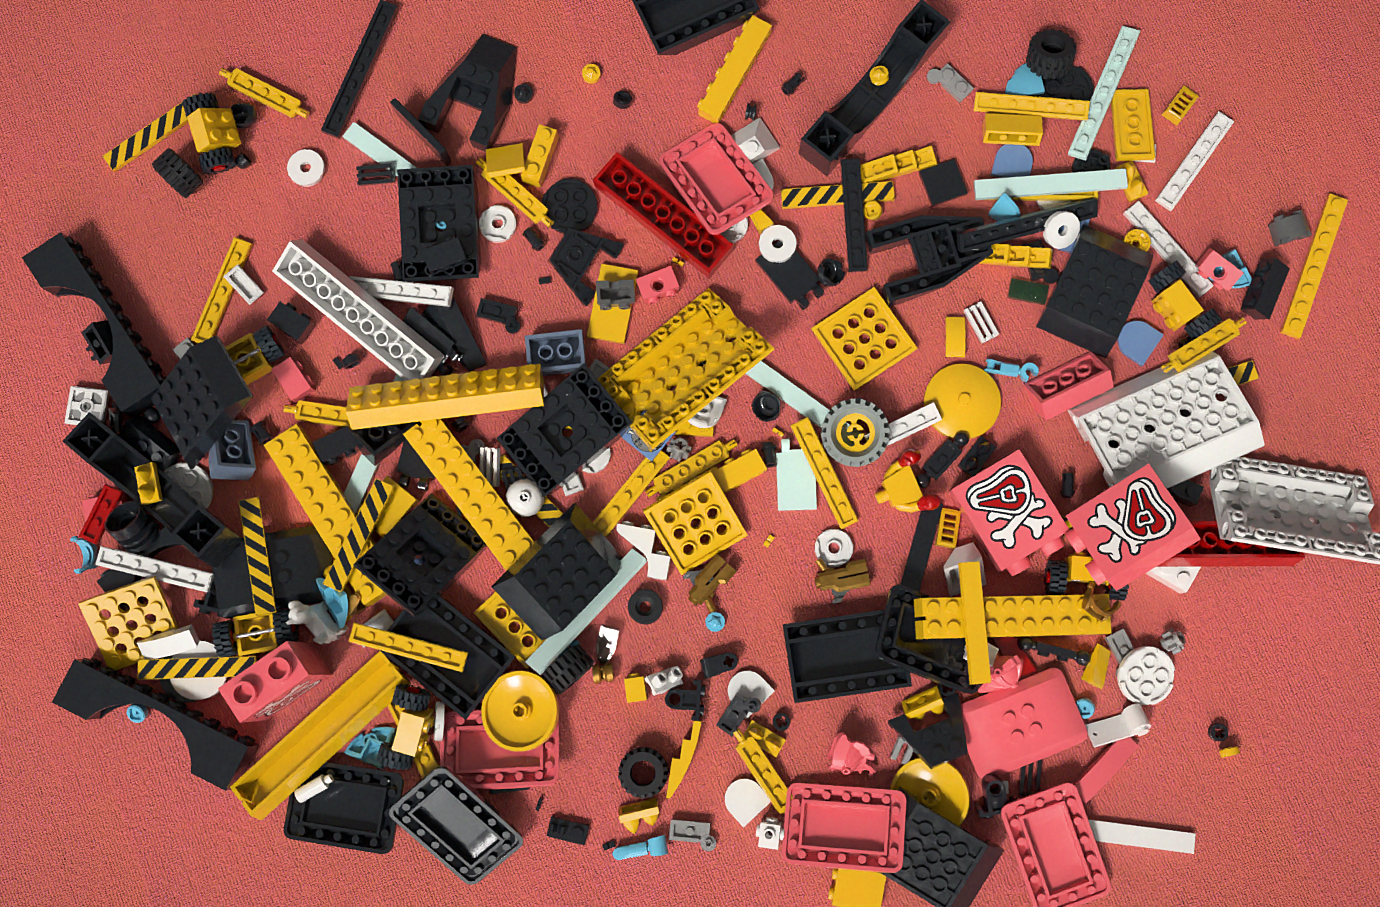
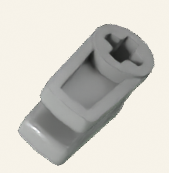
[889,730,919,765]

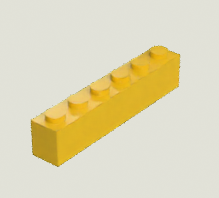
[697,15,772,123]
[656,448,767,521]

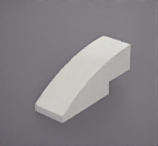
[137,624,200,660]

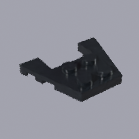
[548,228,625,306]
[888,693,968,769]

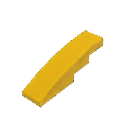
[860,146,938,183]
[979,244,1053,269]
[666,720,702,799]

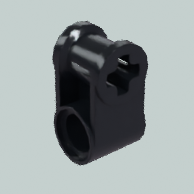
[699,652,738,679]

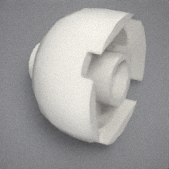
[506,479,545,517]

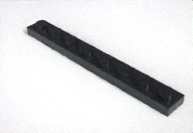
[321,0,399,139]
[957,197,1098,253]

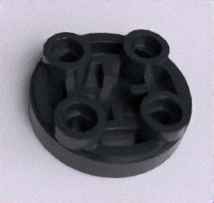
[1072,149,1110,173]

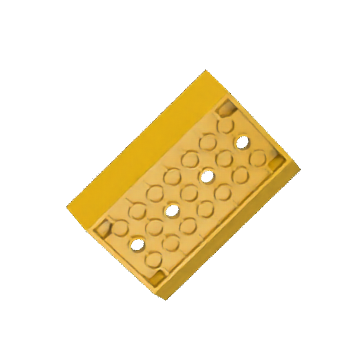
[597,288,775,449]

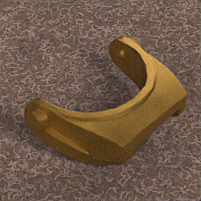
[1082,582,1121,622]
[347,593,368,617]

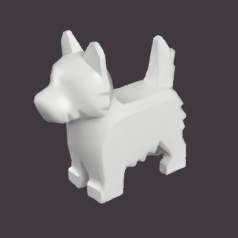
[286,601,348,644]

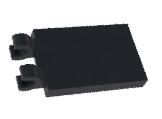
[755,240,824,310]
[402,307,464,376]
[397,422,448,491]

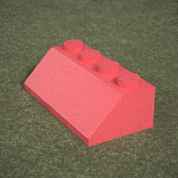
[1023,352,1114,421]

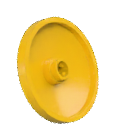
[923,364,1001,439]
[481,671,559,751]
[890,758,970,826]

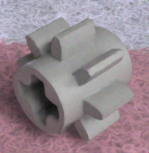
[666,437,692,462]
[1160,628,1186,654]

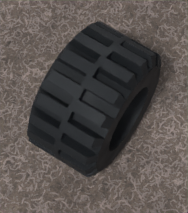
[1026,29,1077,79]
[151,148,203,198]
[542,644,594,694]
[618,747,668,798]

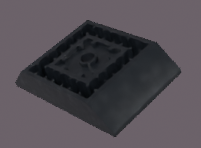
[397,165,481,282]
[496,364,633,497]
[353,493,487,617]

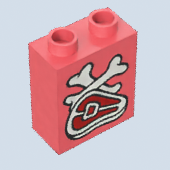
[948,450,1069,576]
[1064,463,1200,591]
[218,641,332,723]

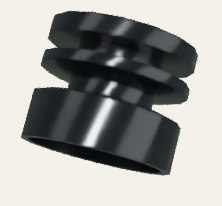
[104,501,159,553]

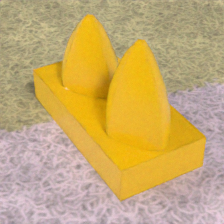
[1114,161,1148,203]
[134,462,163,505]
[902,686,944,720]
[743,720,786,757]
[618,798,659,834]

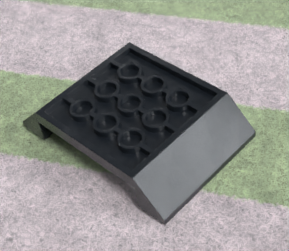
[880,787,1004,907]

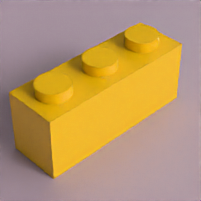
[982,113,1043,146]
[521,124,559,188]

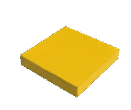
[486,143,525,178]

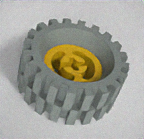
[821,398,890,467]

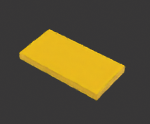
[1111,89,1155,161]
[587,264,639,344]

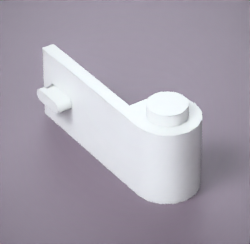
[1085,704,1151,748]

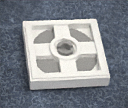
[64,386,110,425]

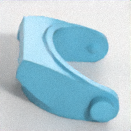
[70,536,98,574]

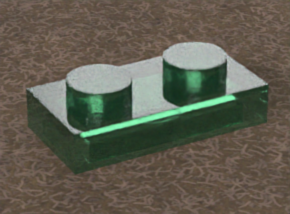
[1007,278,1049,305]

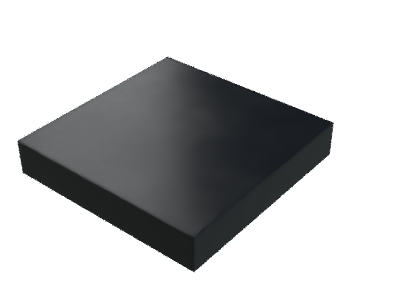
[919,159,968,207]

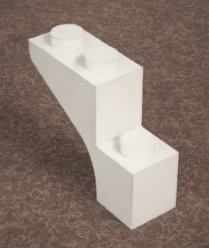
[617,521,671,581]

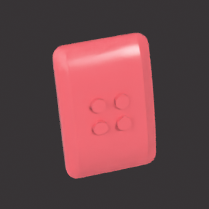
[659,123,774,235]
[960,668,1088,779]
[440,710,559,790]
[1001,782,1111,907]
[782,783,907,873]

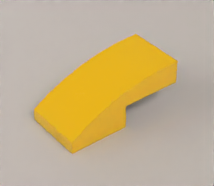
[945,317,965,357]

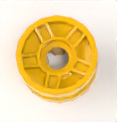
[1122,229,1151,252]

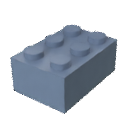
[525,329,587,376]

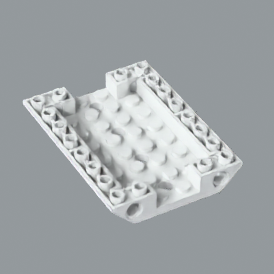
[1067,351,1265,489]
[1209,457,1380,564]

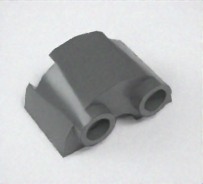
[1268,210,1312,246]
[596,280,635,310]

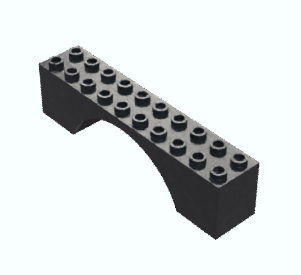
[799,0,951,177]
[22,232,166,418]
[62,412,243,569]
[52,657,259,791]

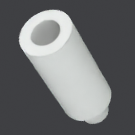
[294,774,334,803]

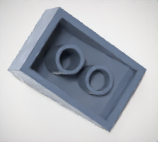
[208,419,256,481]

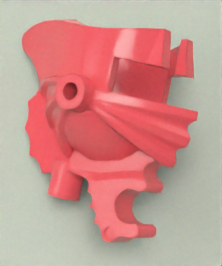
[978,654,1023,693]
[826,732,876,776]

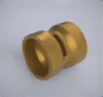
[592,663,614,684]

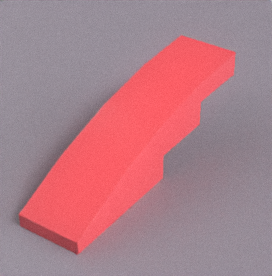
[1074,737,1139,805]

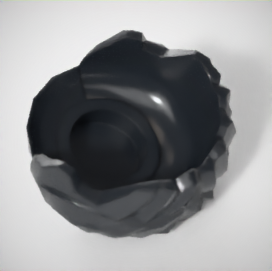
[231,103,257,129]
[817,258,845,287]
[751,391,781,422]

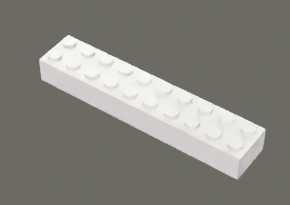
[272,239,445,380]

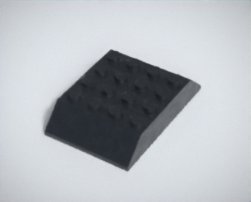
[632,0,760,55]
[1036,224,1153,358]
[151,336,253,469]
[491,503,623,640]
[380,596,515,720]
[782,610,912,703]

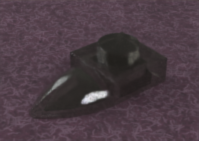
[596,624,621,665]

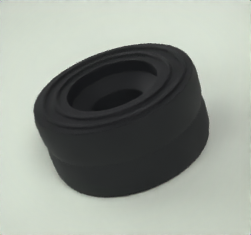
[628,589,663,625]

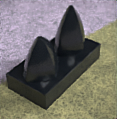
[957,436,996,477]

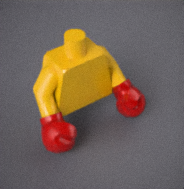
[874,448,941,513]

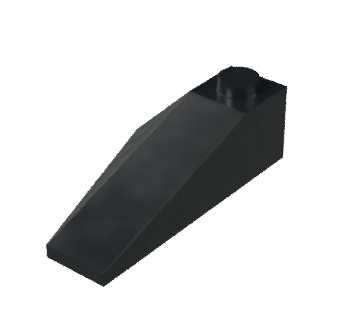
[422,295,487,372]
[348,421,422,466]

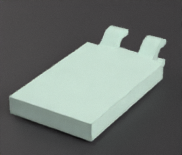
[776,439,817,511]

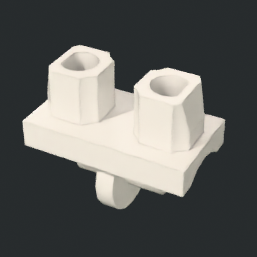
[645,666,683,696]

